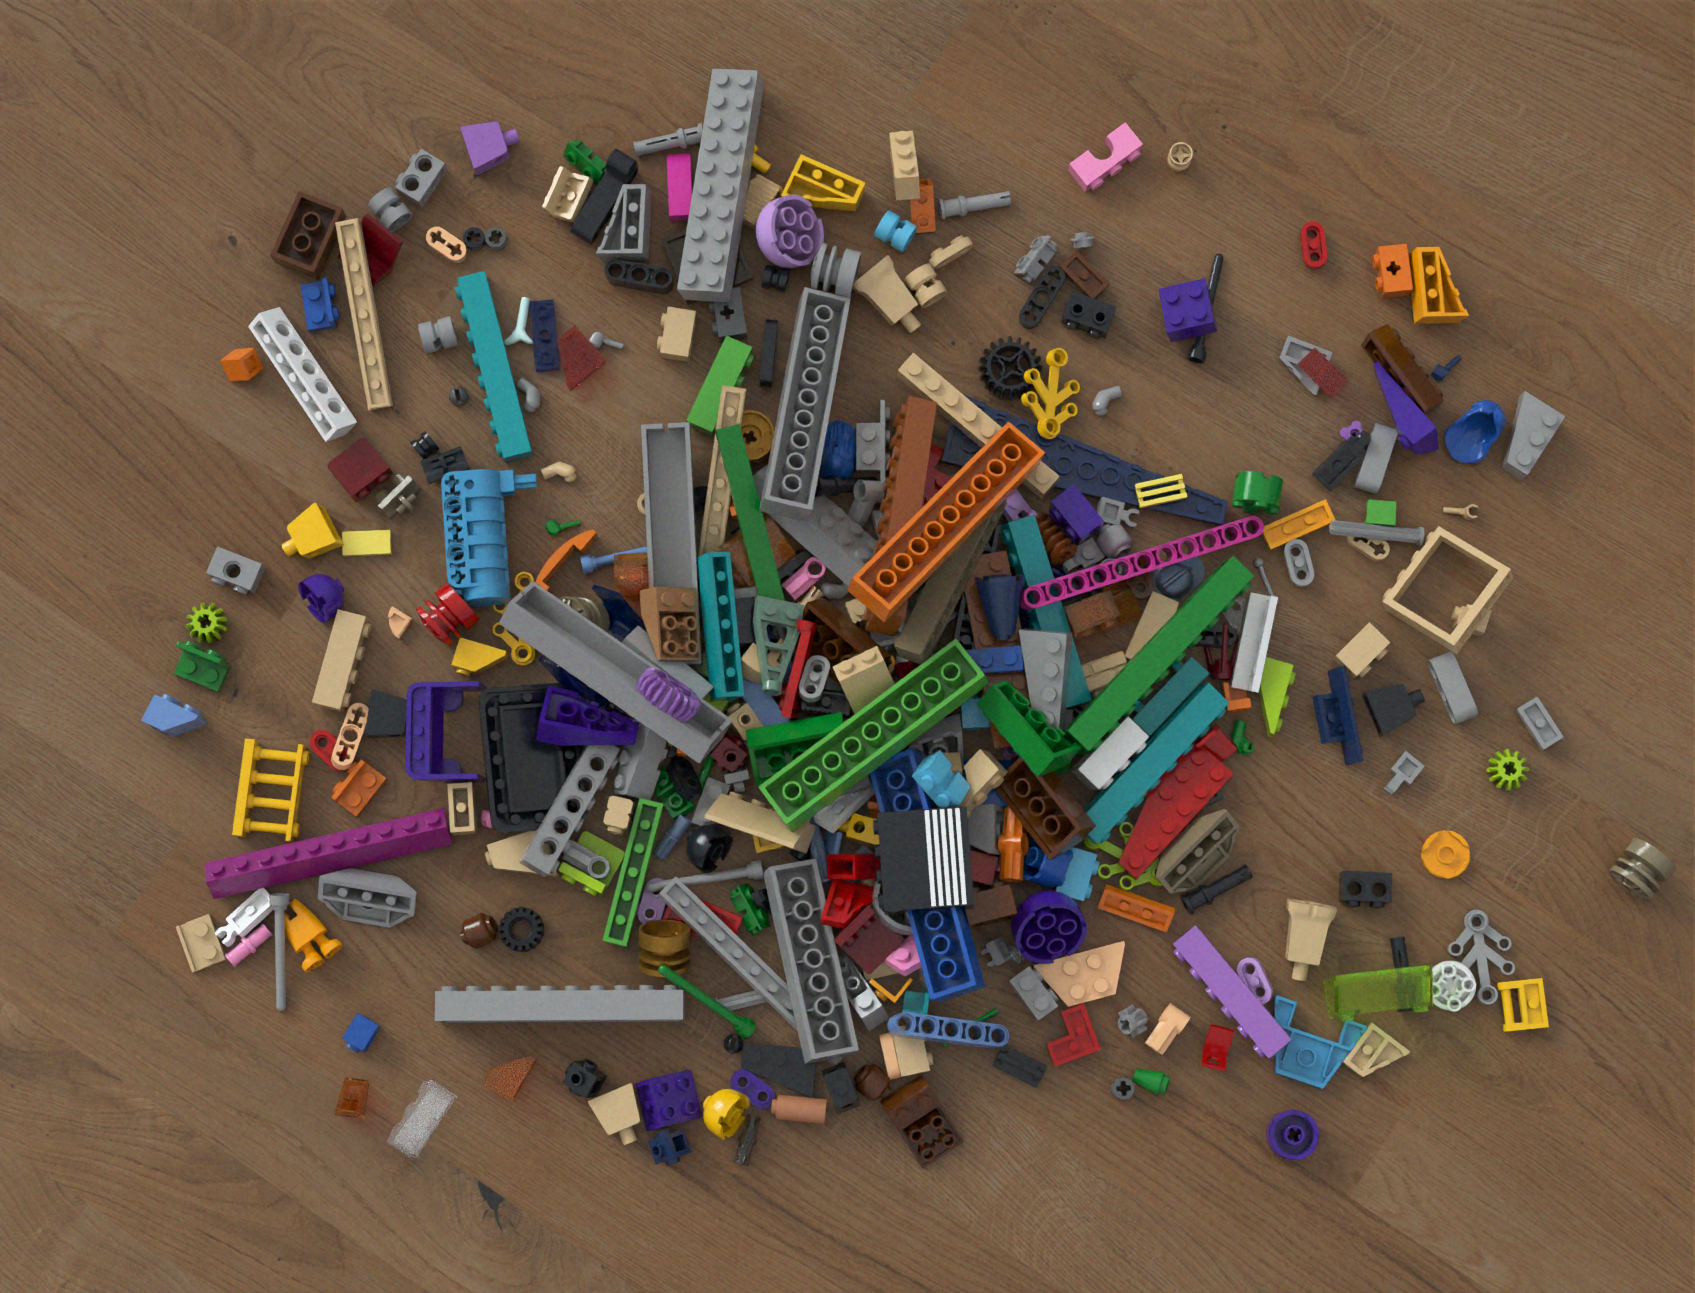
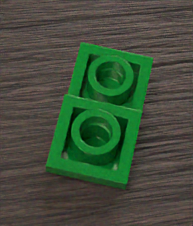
[654,765,695,821]

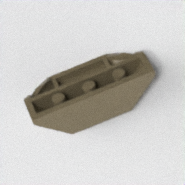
[1156,809,1240,894]

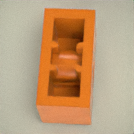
[1372,244,1413,299]

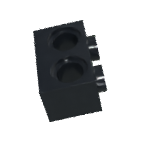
[1339,871,1392,908]

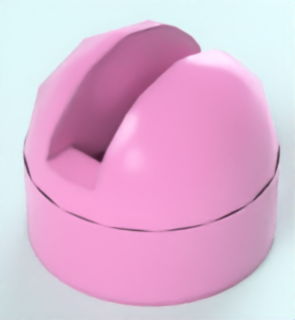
[481,809,493,828]

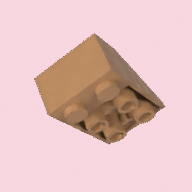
[640,587,700,661]

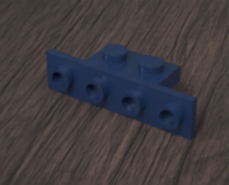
[1312,666,1364,765]

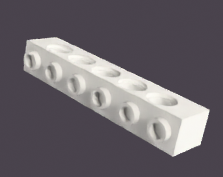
[248,307,357,442]

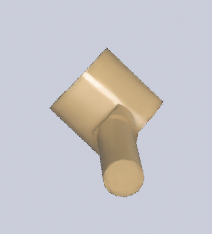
[1443,504,1478,520]

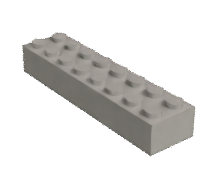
[763,859,859,1064]

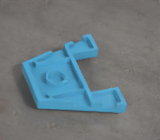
[1274,995,1367,1089]

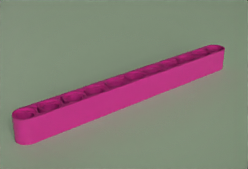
[1020,516,1264,610]

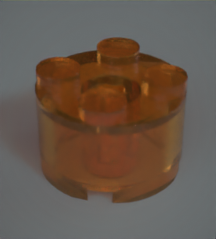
[614,552,649,602]

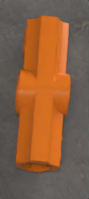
[998,806,1029,883]

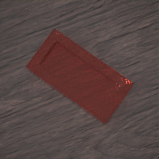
[1297,348,1348,399]

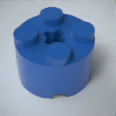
[1023,837,1073,888]

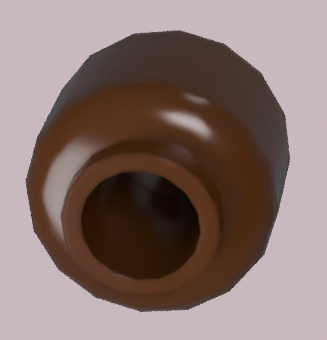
[460,913,498,949]
[854,1064,891,1101]

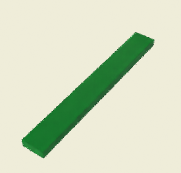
[715,424,785,601]

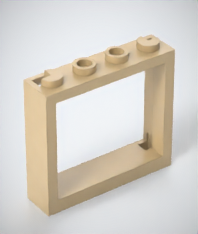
[1382,526,1513,654]

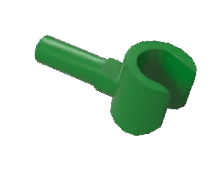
[545,519,580,536]

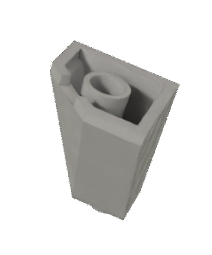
[968,804,1006,856]

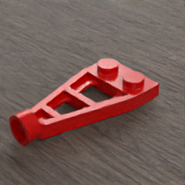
[779,619,817,718]

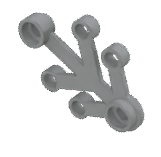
[1447,910,1515,1005]

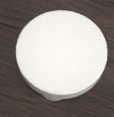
[1426,961,1476,1012]

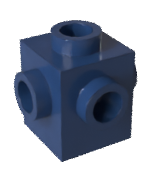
[648,1128,692,1166]

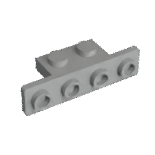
[856,400,890,498]

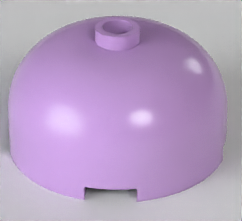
[756,195,824,268]

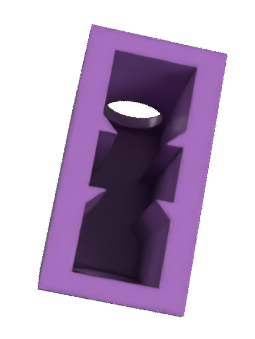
[460,121,520,175]

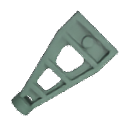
[753,596,804,696]

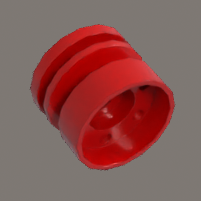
[416,583,480,647]

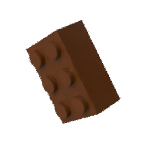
[270,191,347,280]
[964,882,1017,929]

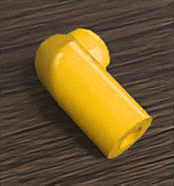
[752,145,771,174]

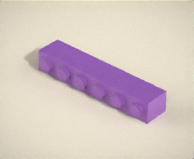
[1173,925,1292,1059]

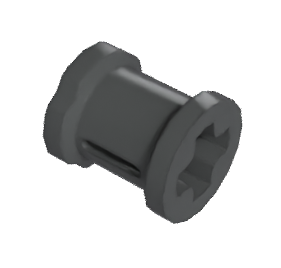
[1111,1077,1135,1100]

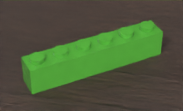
[602,798,665,948]

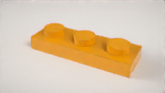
[1262,499,1336,551]

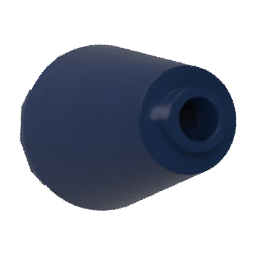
[975,574,1024,640]

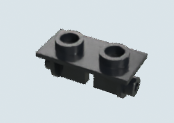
[993,1045,1047,1088]

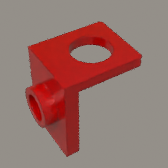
[1196,724,1237,763]
[1201,1024,1234,1072]

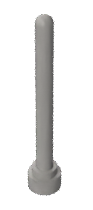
[646,860,763,892]
[269,893,289,1011]

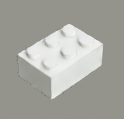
[1070,716,1149,790]

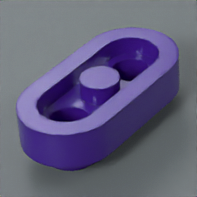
[731,1070,775,1109]

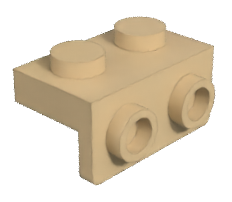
[542,166,594,223]

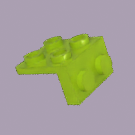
[558,831,625,896]

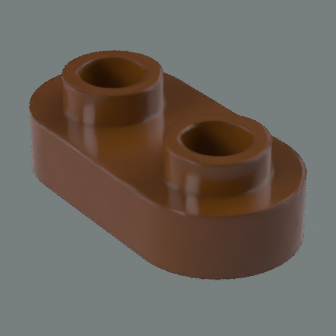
[1122,552,1153,600]

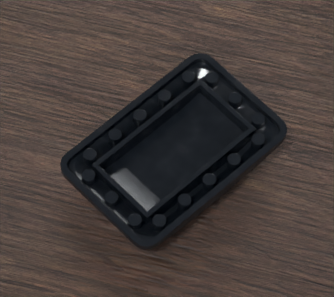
[479,682,588,833]

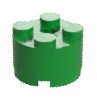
[1232,471,1283,515]

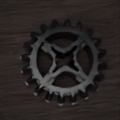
[978,336,1043,401]

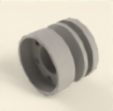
[810,243,862,298]

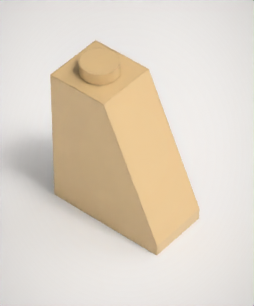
[485,830,559,877]

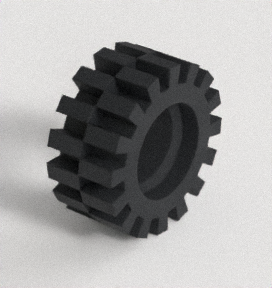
[499,907,544,952]

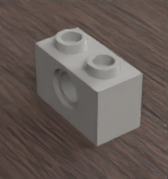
[206,546,266,595]

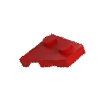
[820,879,874,929]

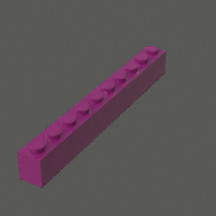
[204,808,453,899]

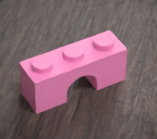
[1068,122,1143,192]

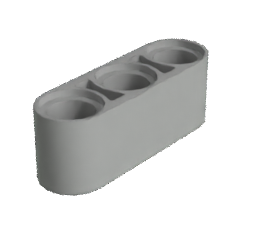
[1354,422,1398,494]
[1427,651,1478,725]

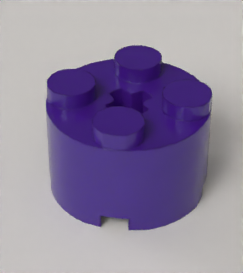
[1266,1110,1319,1160]

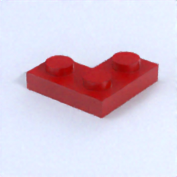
[1046,1003,1101,1067]

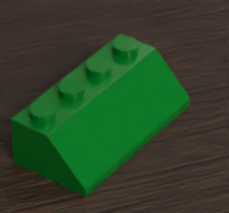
[745,712,844,786]

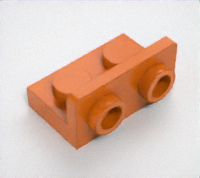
[331,759,387,818]

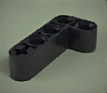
[570,149,639,245]

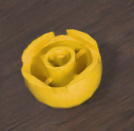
[703,1089,750,1140]

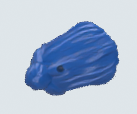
[1444,400,1506,464]
[818,420,856,478]

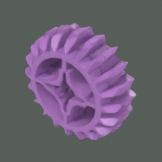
[636,668,701,721]

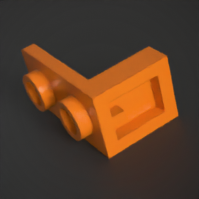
[910,178,936,233]

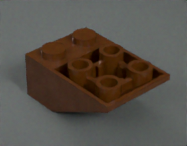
[880,1075,964,1169]

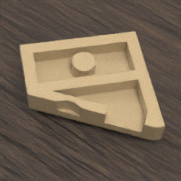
[1342,1023,1410,1077]

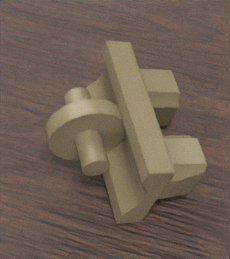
[375,473,421,519]

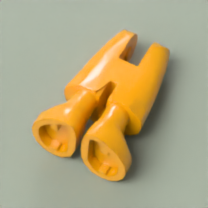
[285,898,343,973]

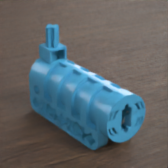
[441,469,537,607]

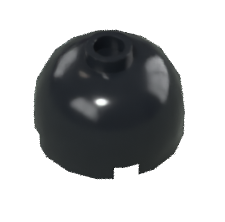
[686,824,733,873]

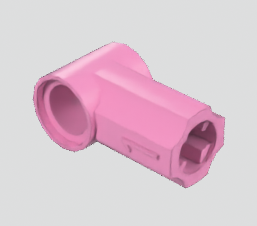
[781,557,826,601]

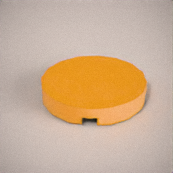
[1421,830,1470,879]

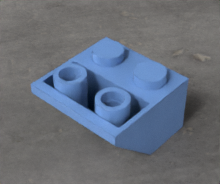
[141,693,207,737]

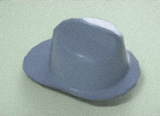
[1152,553,1205,601]

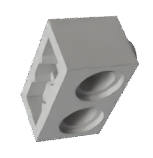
[395,149,447,208]

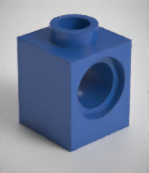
[342,1013,382,1053]

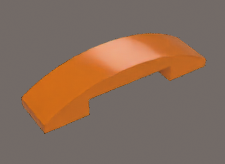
[535,529,598,593]

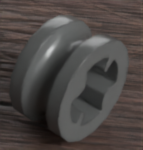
[485,227,507,251]

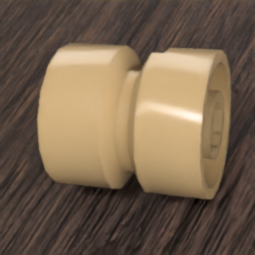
[904,263,947,308]

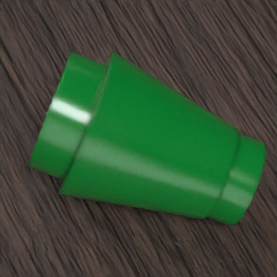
[1132,1068,1170,1096]

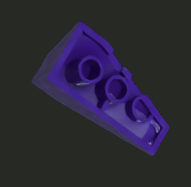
[536,686,640,746]

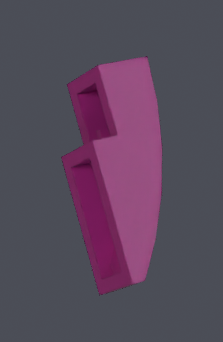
[667,153,693,221]

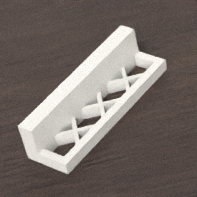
[1230,592,1278,693]

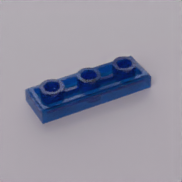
[530,299,560,373]

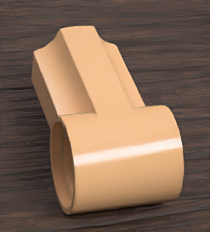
[1145,1003,1191,1055]

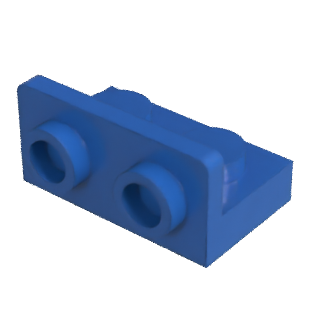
[301,277,340,332]

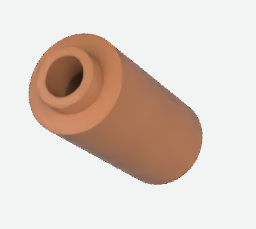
[771,1095,827,1124]

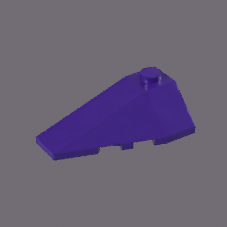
[1374,361,1439,455]

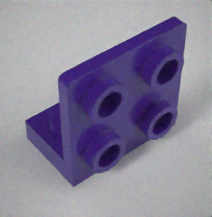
[635,1070,702,1131]

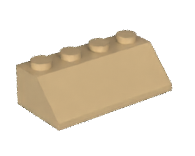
[704,791,816,854]

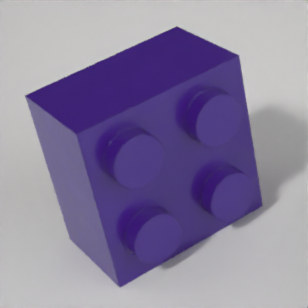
[1158,278,1217,342]
[1048,484,1104,546]

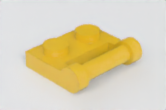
[1497,978,1549,1032]

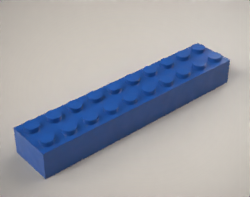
[870,749,986,1002]

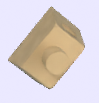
[588,1083,642,1145]

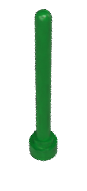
[658,965,756,1039]

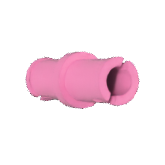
[225,923,273,967]

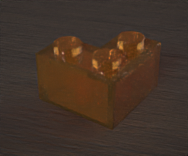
[1064,590,1120,639]

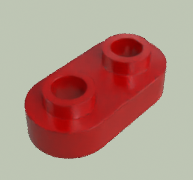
[1300,221,1328,270]
[310,730,348,772]

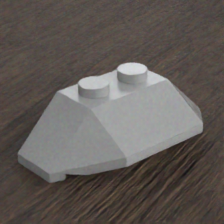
[318,868,417,928]

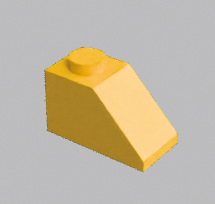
[451,637,509,677]

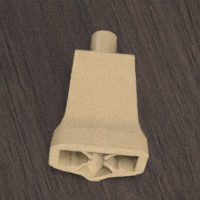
[852,255,921,333]
[1285,899,1337,981]

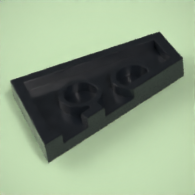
[741,1043,816,1098]

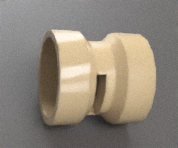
[1167,142,1193,172]

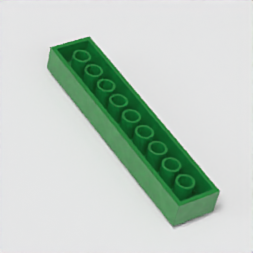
[1064,556,1254,755]

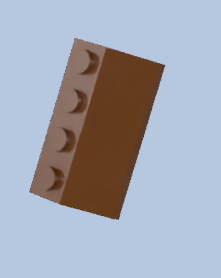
[1361,324,1444,415]
[795,598,891,687]
[995,756,1096,860]

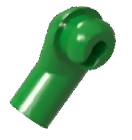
[1231,720,1254,755]

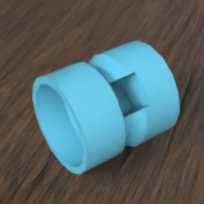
[874,210,918,253]

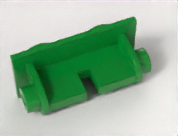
[563,139,607,186]
[730,883,771,935]

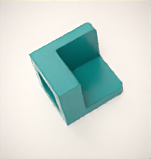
[902,991,929,1015]

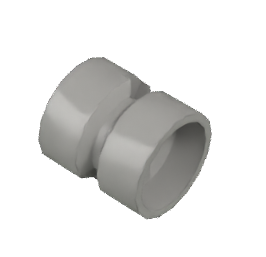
[368,187,413,232]
[418,316,458,354]

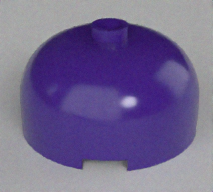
[1011,891,1087,964]

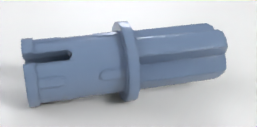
[654,814,693,860]

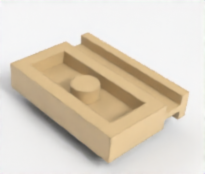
[176,914,227,973]

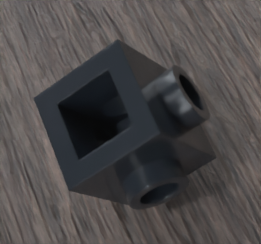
[562,1059,607,1098]

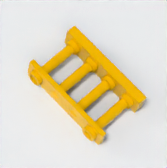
[232,738,310,843]

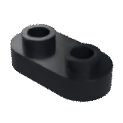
[666,756,702,801]

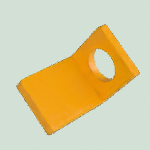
[869,978,913,1004]

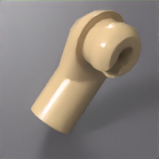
[541,462,577,482]

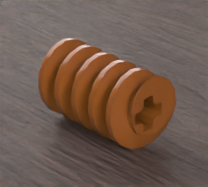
[1035,512,1078,565]

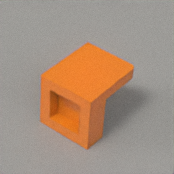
[220,348,264,381]
[1220,682,1251,714]

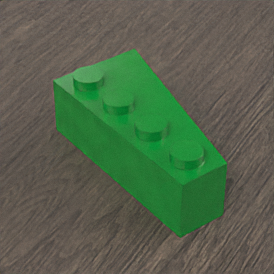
[977,680,1082,777]

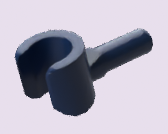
[1431,355,1462,381]

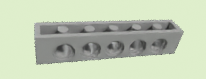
[519,745,620,877]

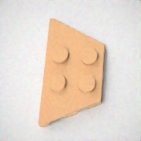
[1033,941,1125,1007]

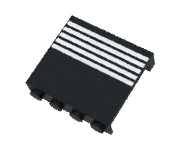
[873,806,974,915]

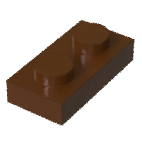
[1060,250,1110,299]

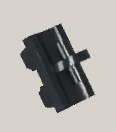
[420,446,469,484]

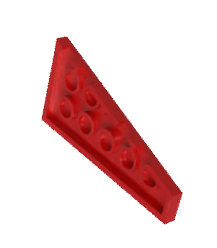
[1118,740,1234,880]

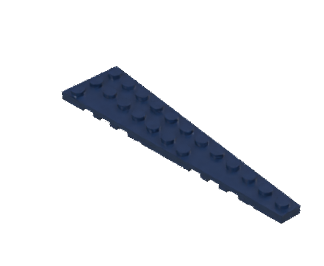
[942,395,1228,526]

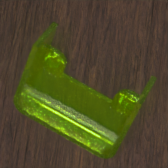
[1324,965,1433,1021]

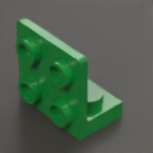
[173,640,231,693]

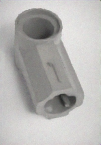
[848,480,885,527]
[562,841,611,880]

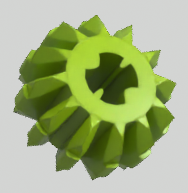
[186,603,228,644]
[1486,749,1529,791]

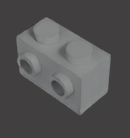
[1008,966,1059,1021]

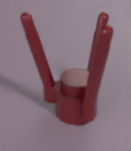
[1201,623,1239,680]

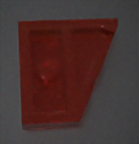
[557,325,606,391]

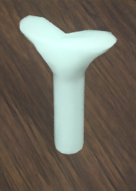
[504,297,533,345]

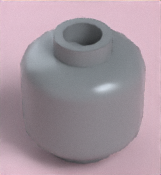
[1097,524,1132,559]

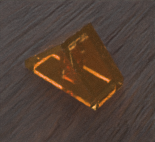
[335,1078,369,1119]

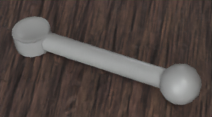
[1254,558,1279,603]

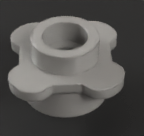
[1070,232,1095,248]

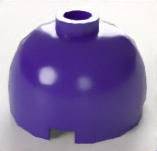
[298,574,344,623]

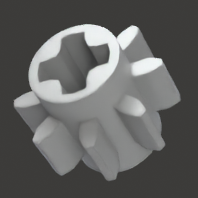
[1117,1005,1148,1038]

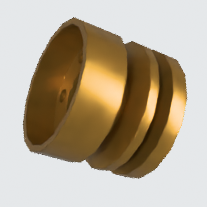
[741,410,774,464]
[639,920,690,977]

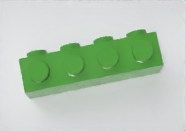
[686,335,755,437]

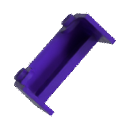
[405,681,487,783]

